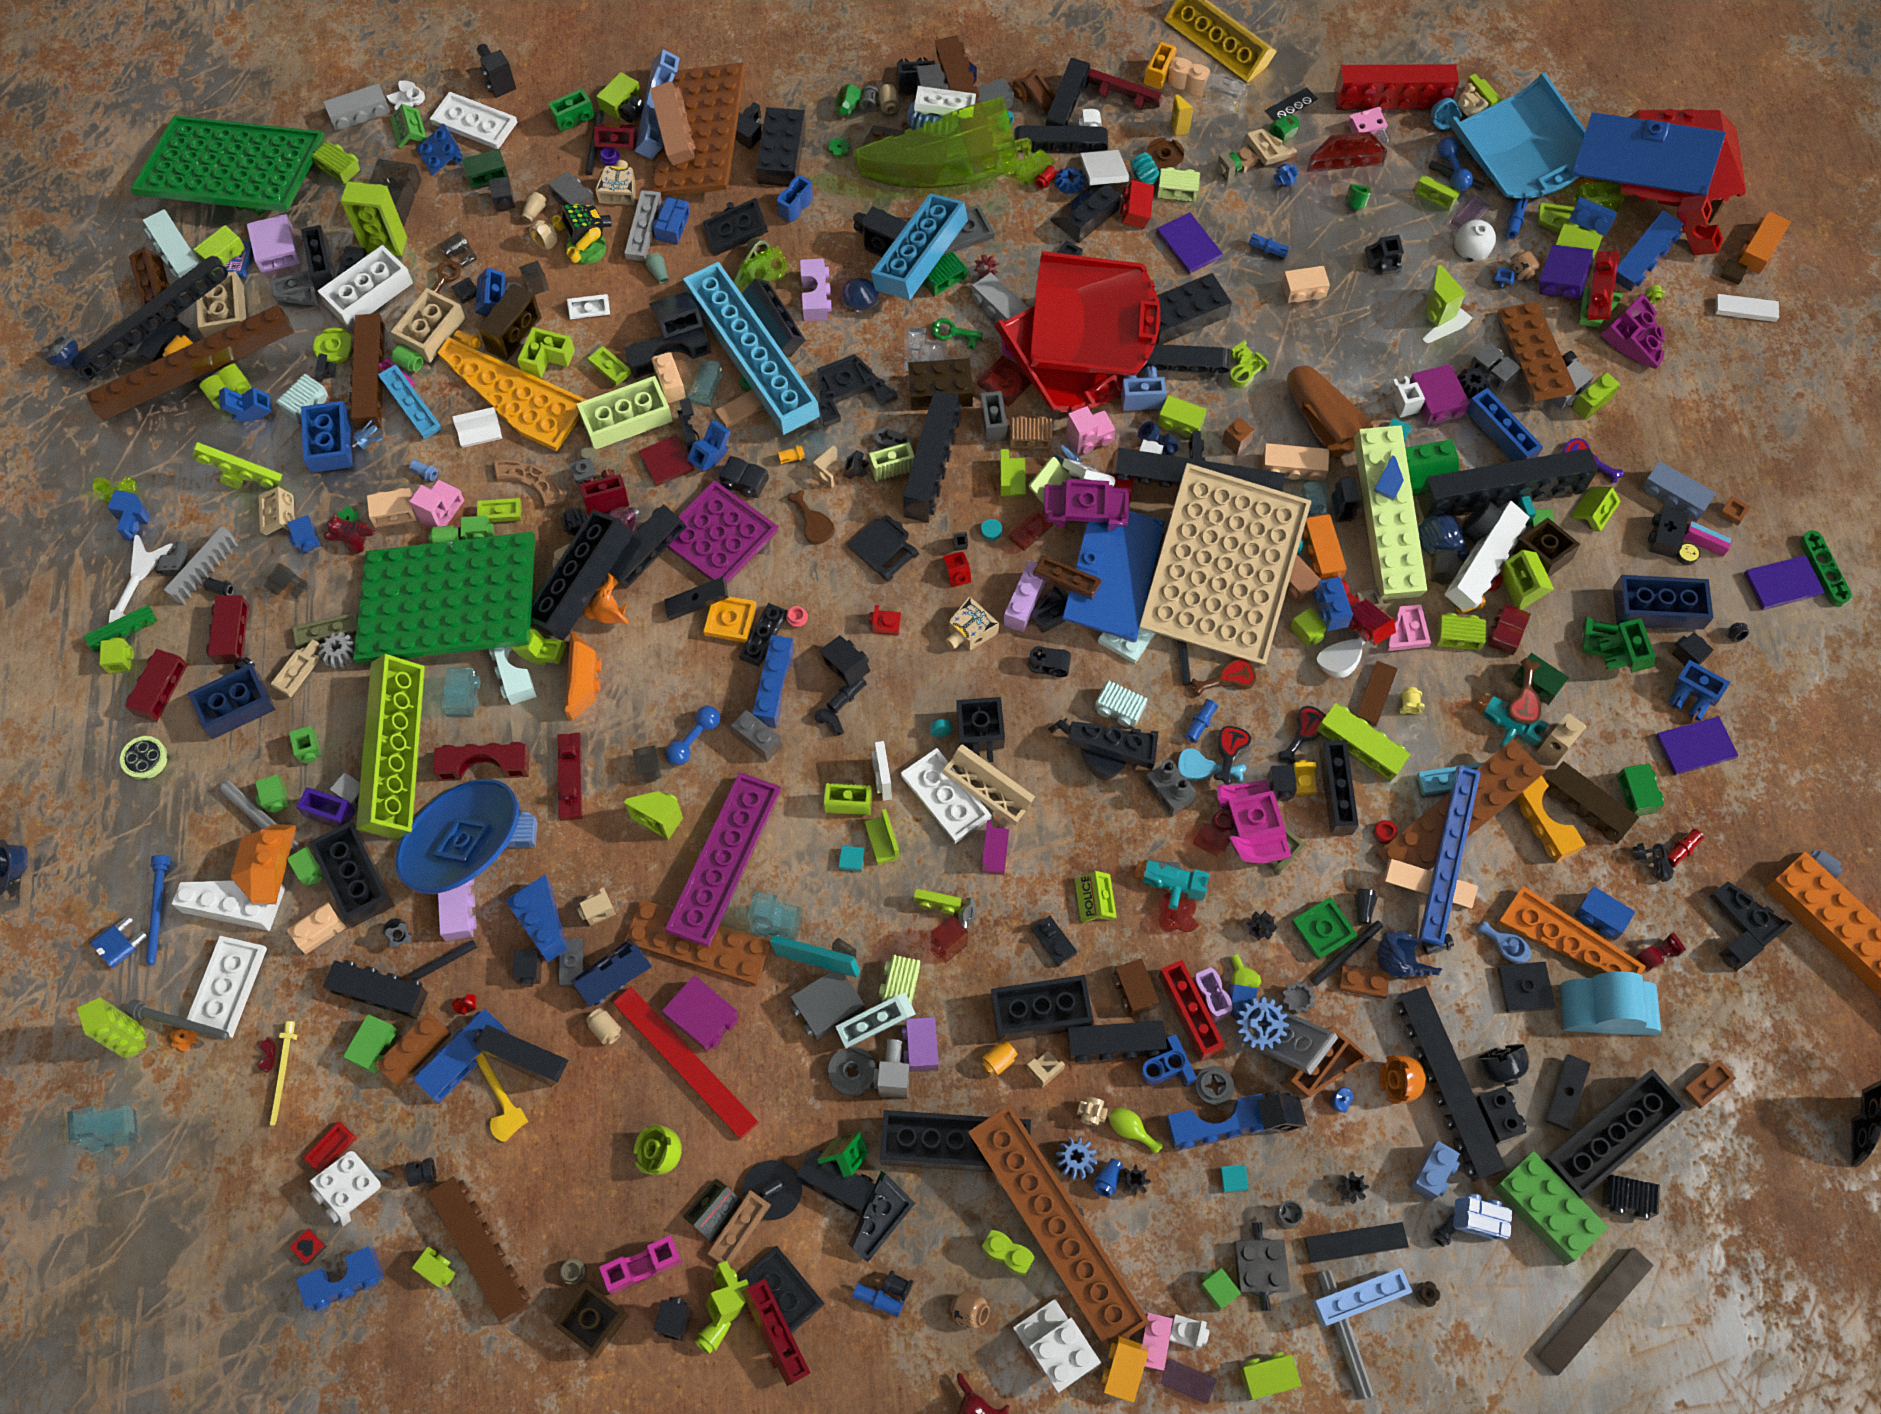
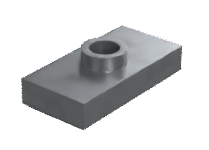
[559,938,585,987]

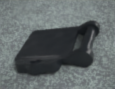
[848,516,919,582]

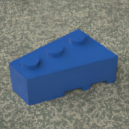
[505,874,568,962]

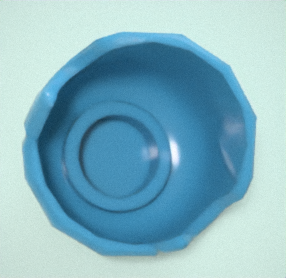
[1430,98,1462,131]

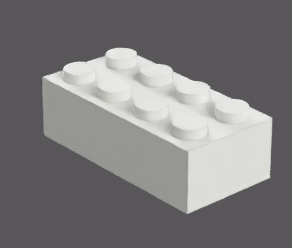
[318,245,413,329]

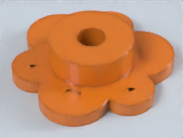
[170,1027,197,1052]

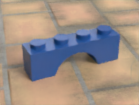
[752,635,794,728]
[1165,1093,1264,1150]

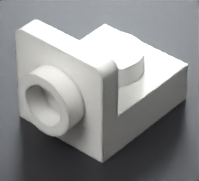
[1169,1314,1209,1350]

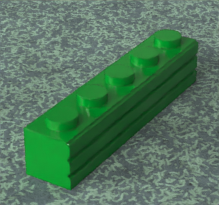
[84,605,158,652]

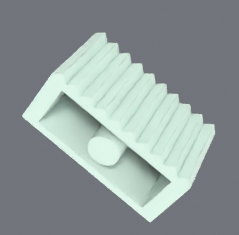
[277,374,328,424]
[1094,680,1147,728]

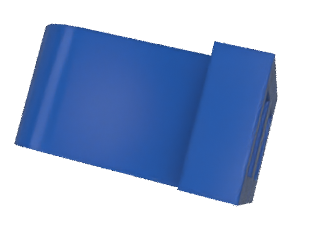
[1140,1034,1197,1087]

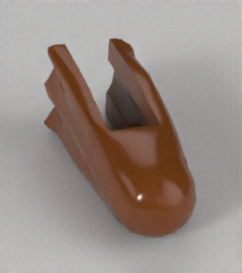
[1287,365,1373,459]

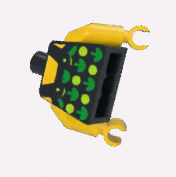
[552,204,612,263]

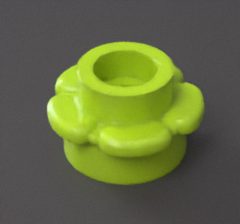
[1645,285,1665,303]

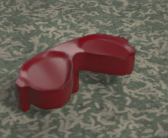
[257,1038,276,1073]

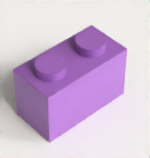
[902,1017,939,1072]

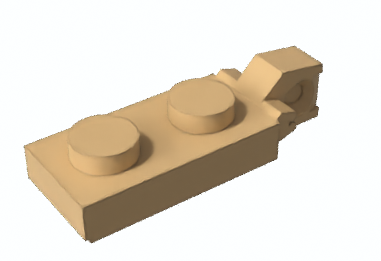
[271,639,321,698]

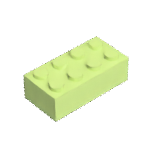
[577,376,673,449]

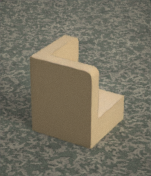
[1027,1051,1065,1088]

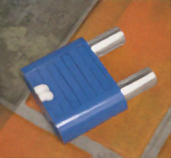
[90,915,147,968]

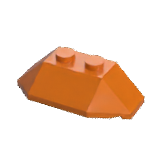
[565,631,602,721]
[231,824,296,905]

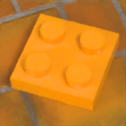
[704,596,757,643]

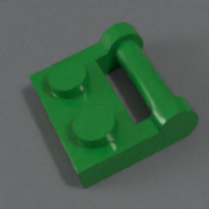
[1581,617,1623,657]

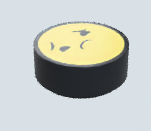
[1676,543,1700,565]

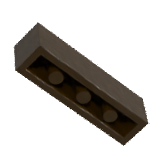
[1545,761,1639,844]

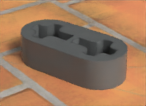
[875,428,913,450]

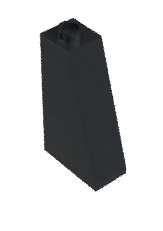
[472,1024,569,1087]

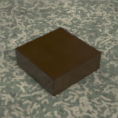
[1720,259,1748,285]

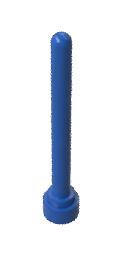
[146,855,171,966]

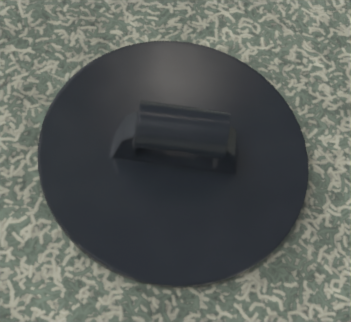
[743,1160,802,1220]

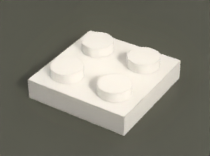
[871,741,892,801]

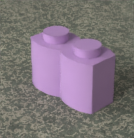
[1193,967,1232,1023]

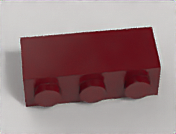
[206,595,249,664]
[125,649,188,722]

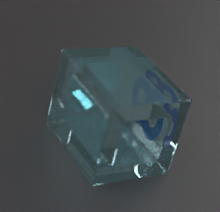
[1300,480,1330,516]

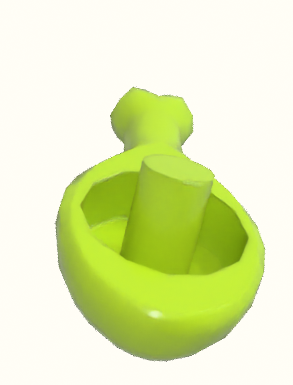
[1109,1108,1163,1153]

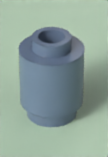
[1810,848,1843,879]

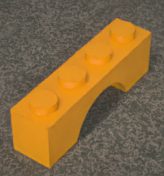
[1515,776,1586,863]

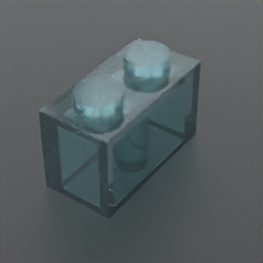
[442,668,481,717]

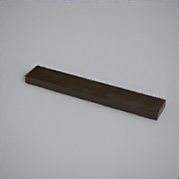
[1537,1247,1654,1376]

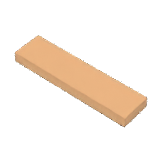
[1383,859,1478,908]

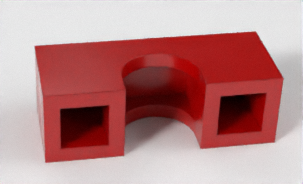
[1676,195,1723,255]

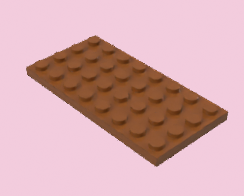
[652,62,746,197]

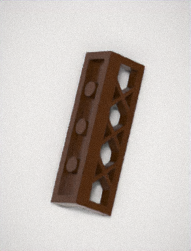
[129,246,178,322]

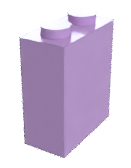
[247,214,301,273]

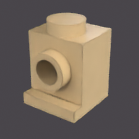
[577,887,616,926]

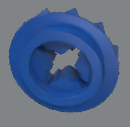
[1055,166,1086,193]

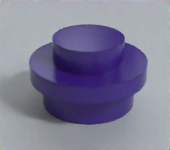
[600,147,619,166]

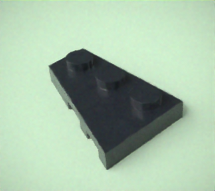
[1709,882,1793,947]
[848,1171,915,1262]

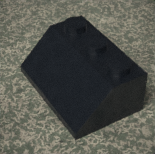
[1050,184,1121,243]

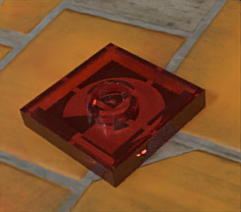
[977,355,1032,407]

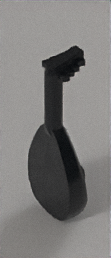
[1048,718,1126,781]

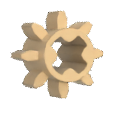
[1077,1097,1108,1127]

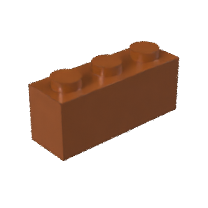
[375,1011,451,1087]

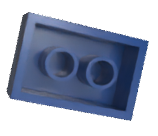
[301,401,353,473]

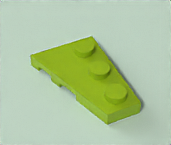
[1537,203,1587,233]

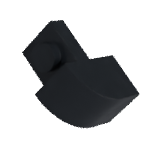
[735,102,762,150]

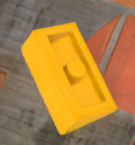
[1170,94,1193,136]

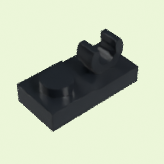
[1031,916,1077,967]

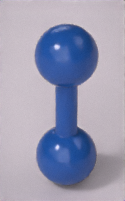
[1437,137,1473,191]
[665,705,720,766]

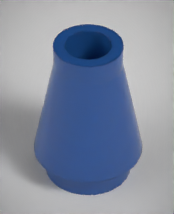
[1093,1158,1123,1197]

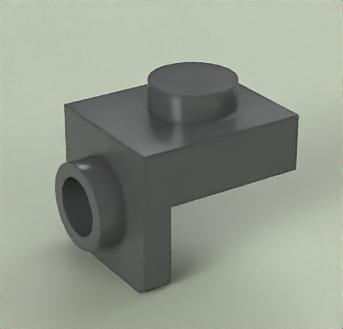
[570,457,596,484]

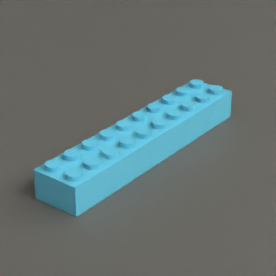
[683,262,820,435]

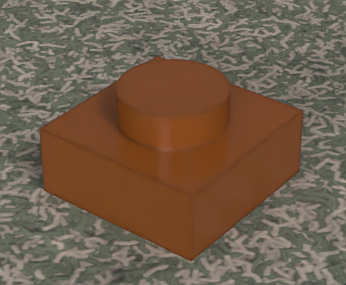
[1719,496,1750,526]

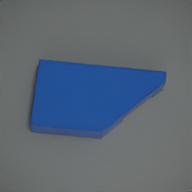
[1374,455,1404,501]

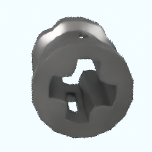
[859,85,879,112]

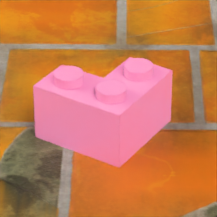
[1066,406,1116,455]
[409,480,465,528]

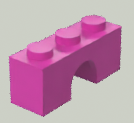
[599,1235,683,1295]

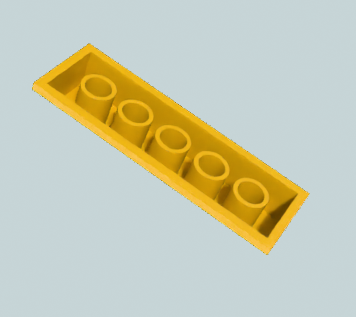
[1164,0,1277,82]

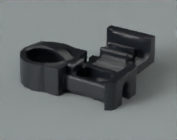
[677,398,700,450]

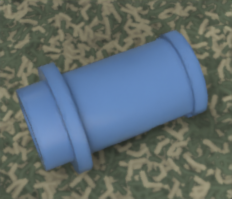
[409,460,438,481]

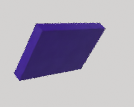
[1156,212,1223,274]
[1744,555,1824,610]
[1656,716,1739,776]

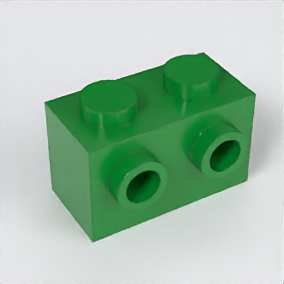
[547,88,594,132]

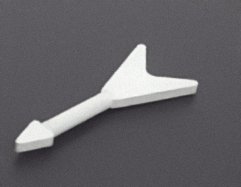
[108,535,175,624]

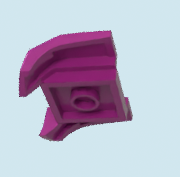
[1043,479,1129,531]

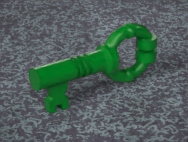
[931,318,983,350]

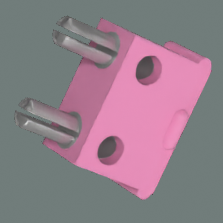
[1346,107,1389,149]

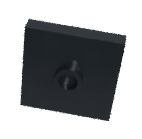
[1497,961,1556,1013]

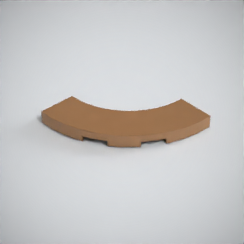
[493,460,567,509]

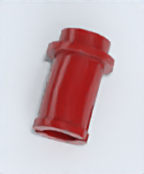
[1035,165,1057,189]

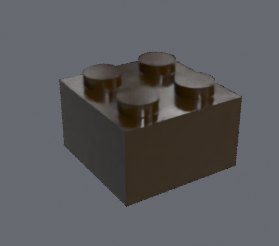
[1512,517,1580,577]
[553,1282,629,1358]

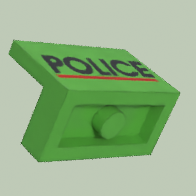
[390,104,427,149]

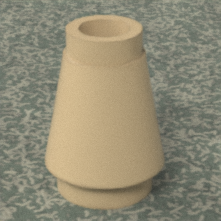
[521,191,546,223]

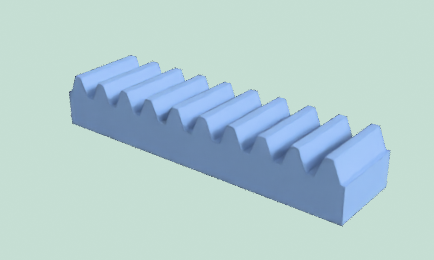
[1312,1268,1412,1328]

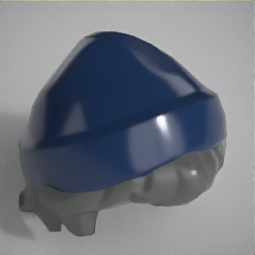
[842,278,879,313]
[40,333,79,369]

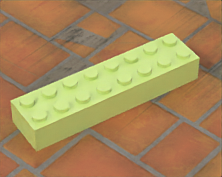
[1354,425,1427,600]

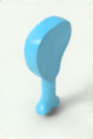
[1178,748,1246,782]

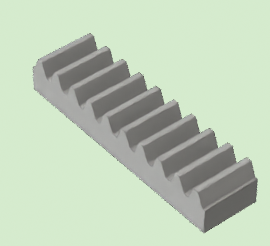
[625,190,662,262]
[164,526,238,605]

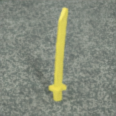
[270,1021,297,1125]

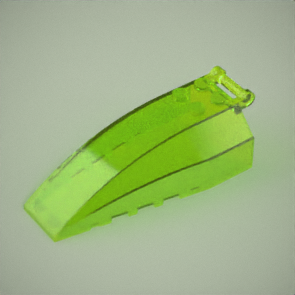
[853,96,1036,188]

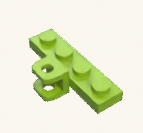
[191,442,282,489]

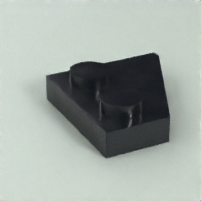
[1031,584,1068,633]

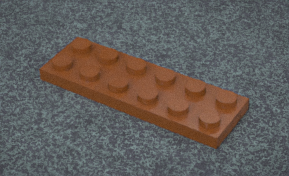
[1497,301,1576,402]
[624,899,772,986]

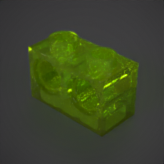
[1574,181,1625,212]
[739,246,790,285]

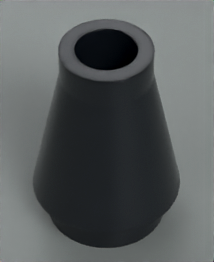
[1354,889,1378,924]

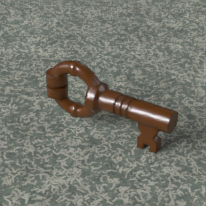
[431,259,460,298]

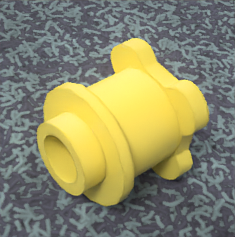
[1399,687,1425,715]

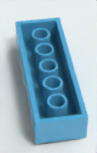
[871,193,968,300]

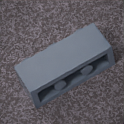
[1641,461,1716,521]

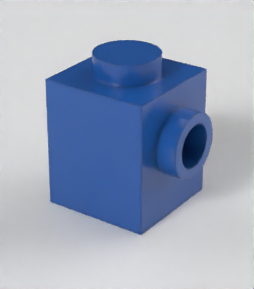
[287,515,321,553]

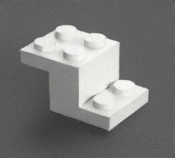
[1013,1299,1101,1393]

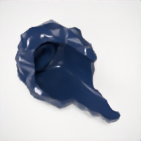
[1418,515,1469,562]
[1376,931,1443,978]

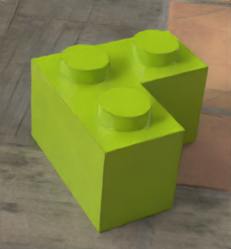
[517,327,575,379]

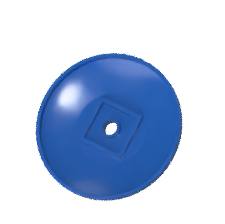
[395,779,520,894]

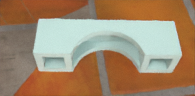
[489,647,537,705]

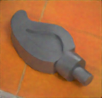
[958,898,976,935]

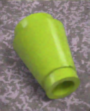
[695,1321,732,1355]

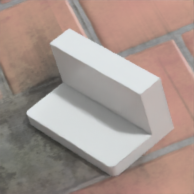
[452,407,502,448]

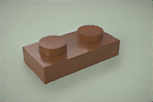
[1339,965,1390,999]
[1682,1060,1737,1109]

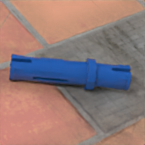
[1505,198,1529,239]

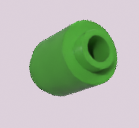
[391,345,423,372]
[428,525,462,543]

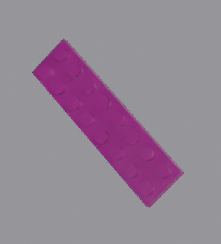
[665,772,781,948]

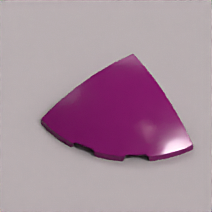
[1600,294,1665,369]

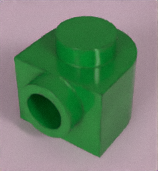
[1345,184,1371,210]

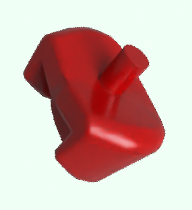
[452,994,477,1015]

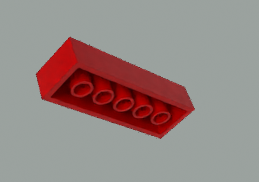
[1334,64,1459,110]

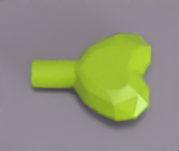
[1230,954,1261,988]

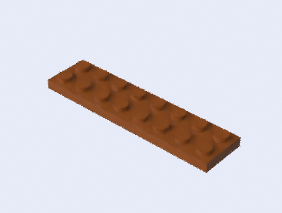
[1377,739,1546,871]

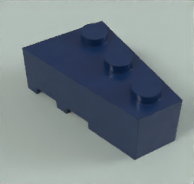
[570,939,652,1007]

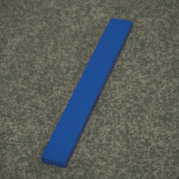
[1418,765,1481,947]

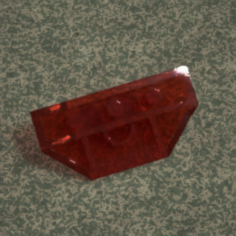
[1307,131,1387,172]

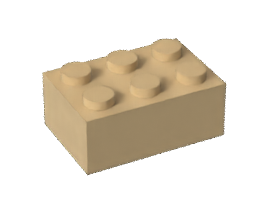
[196,271,246,338]
[391,288,465,363]

